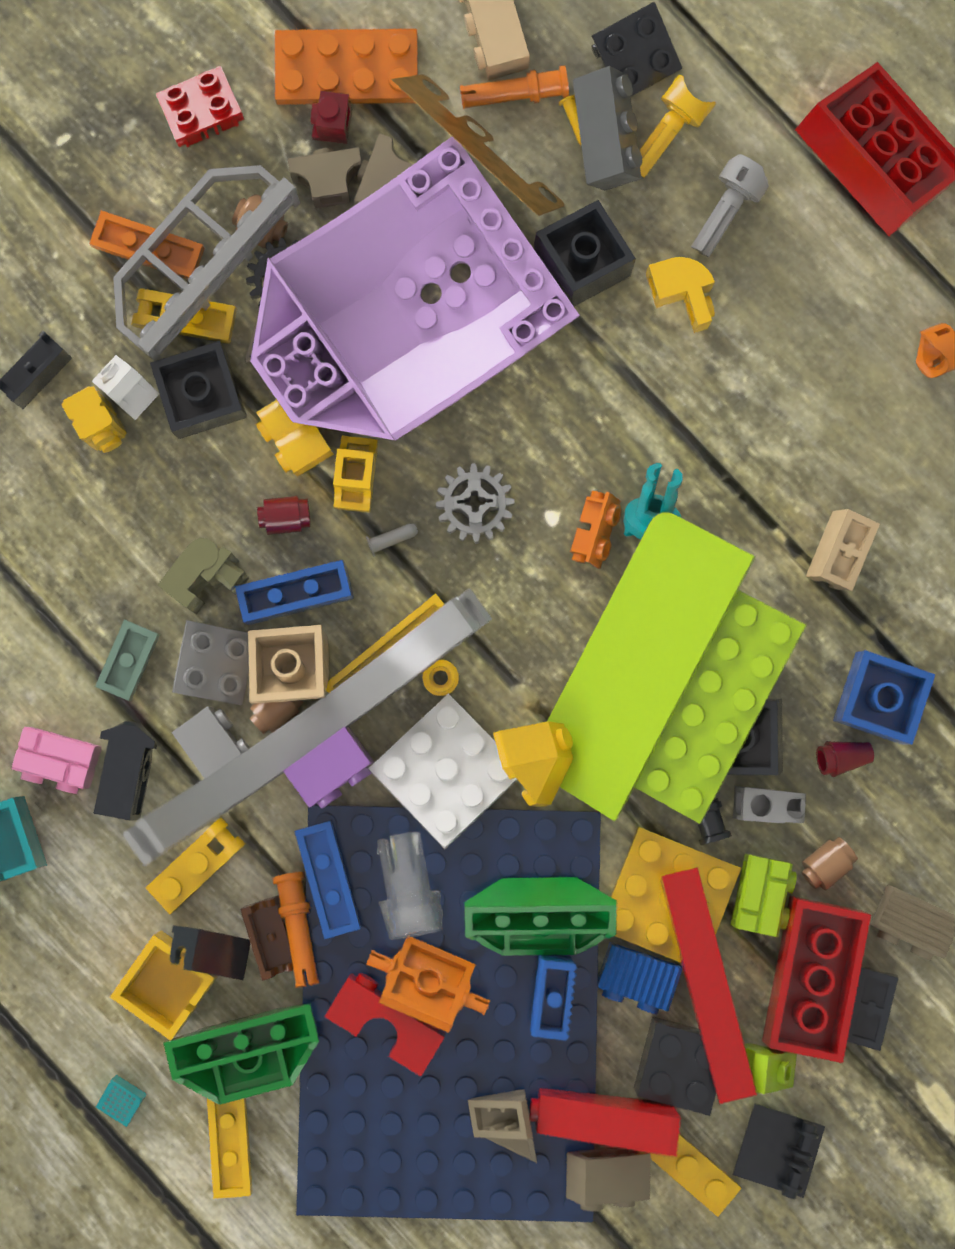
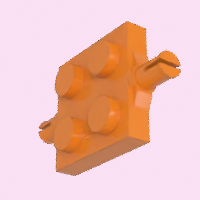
[366,935,490,1032]

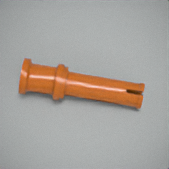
[460,65,569,109]
[272,872,319,988]

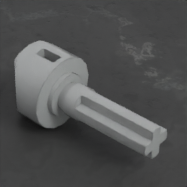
[691,154,769,258]

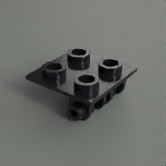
[591,2,683,97]
[733,1103,825,1199]

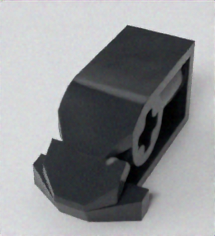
[93,721,157,821]

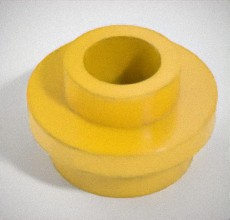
[422,660,459,696]

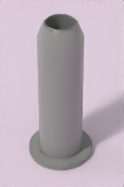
[366,523,418,557]

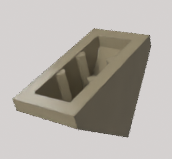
[468,1089,537,1163]

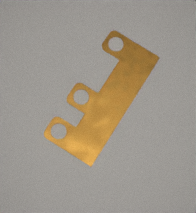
[391,74,565,216]

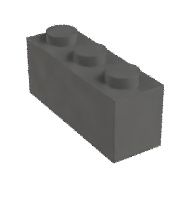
[573,66,642,191]

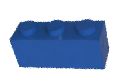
[235,560,354,625]

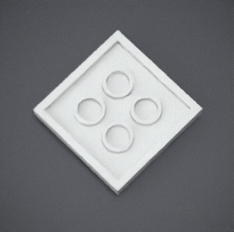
[369,693,517,849]

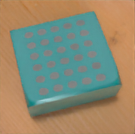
[96,1075,147,1127]

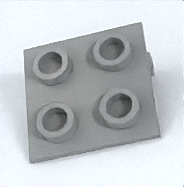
[172,620,249,705]

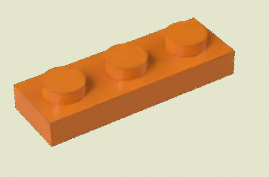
[89,210,205,280]

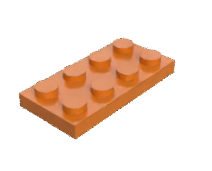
[275,28,418,105]

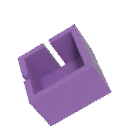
[283,727,375,809]

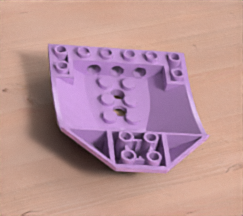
[250,137,580,440]

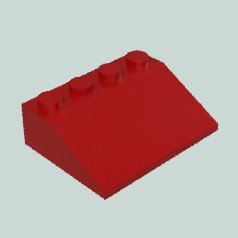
[795,62,955,236]

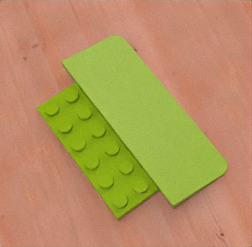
[547,512,807,824]

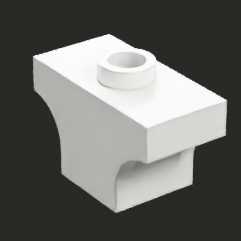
[92,355,159,420]

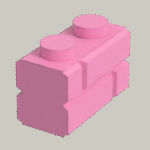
[12,727,101,794]

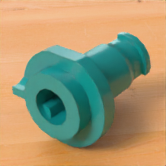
[623,463,683,540]

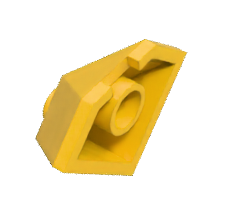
[493,721,573,807]

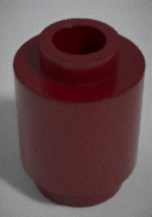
[257,496,311,535]

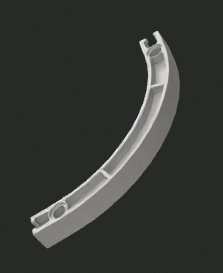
[122,589,492,866]

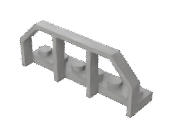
[113,165,300,361]

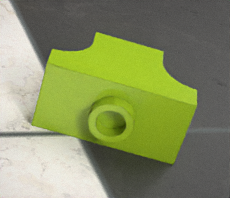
[744,1043,797,1095]

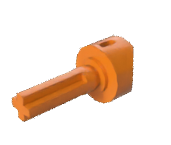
[916,323,955,378]

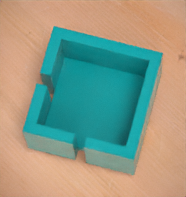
[0,796,47,882]

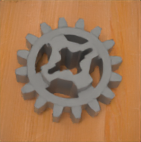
[436,463,514,544]

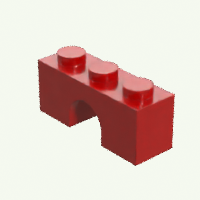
[324,972,445,1076]

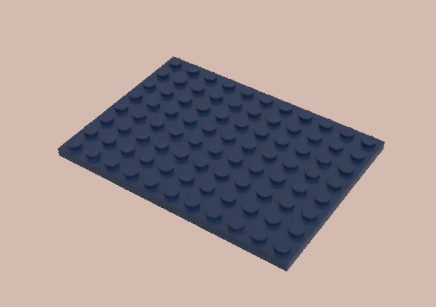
[296,805,601,1222]

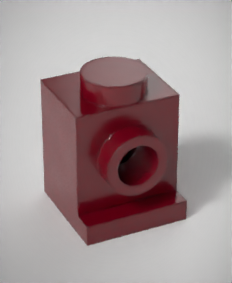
[311,91,352,144]

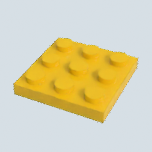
[610,827,741,963]

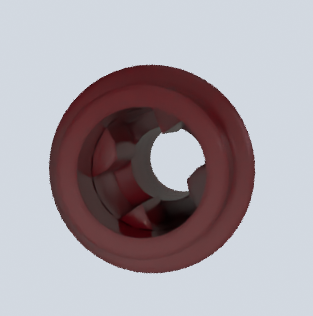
[816,741,874,777]

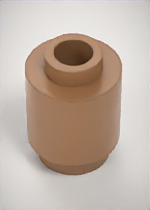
[249,700,304,734]
[801,837,858,890]

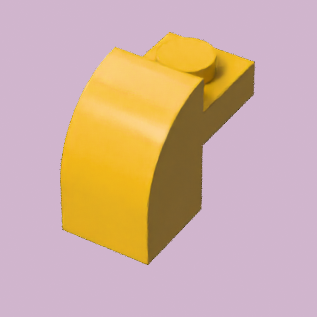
[645,257,715,333]

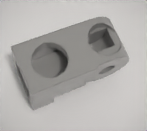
[733,786,806,823]

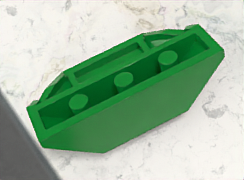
[465,877,617,956]
[163,1004,319,1105]

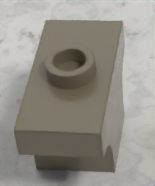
[354,133,413,205]
[288,147,362,209]

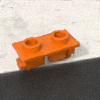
[570,491,621,569]

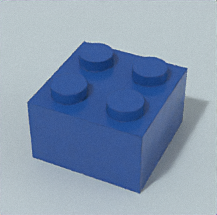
[833,650,936,745]

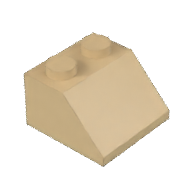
[248,625,329,704]

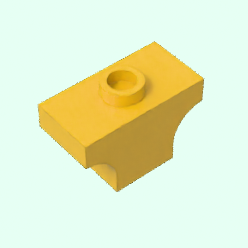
[333,435,378,513]

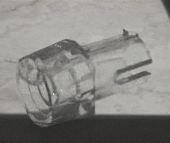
[377,832,443,940]

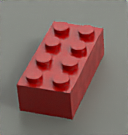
[762,896,871,1063]

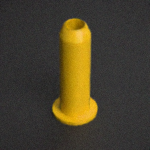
[558,94,581,145]

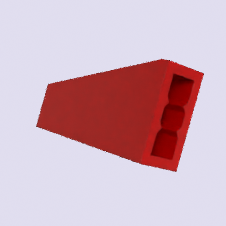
[529,1088,681,1157]

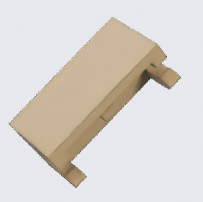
[806,509,880,591]

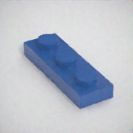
[294,820,362,939]

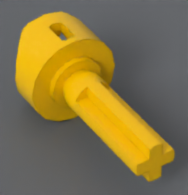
[639,75,716,178]

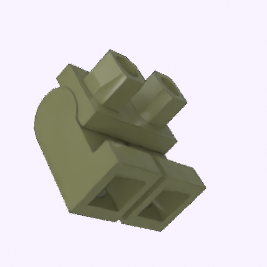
[157,538,249,615]

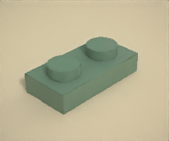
[95,619,160,701]

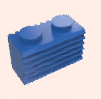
[597,942,682,1015]
[530,955,577,1040]

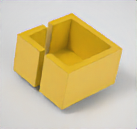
[110,930,218,1041]

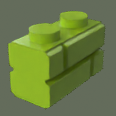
[731,853,797,937]

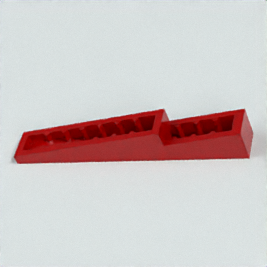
[660,867,757,1105]

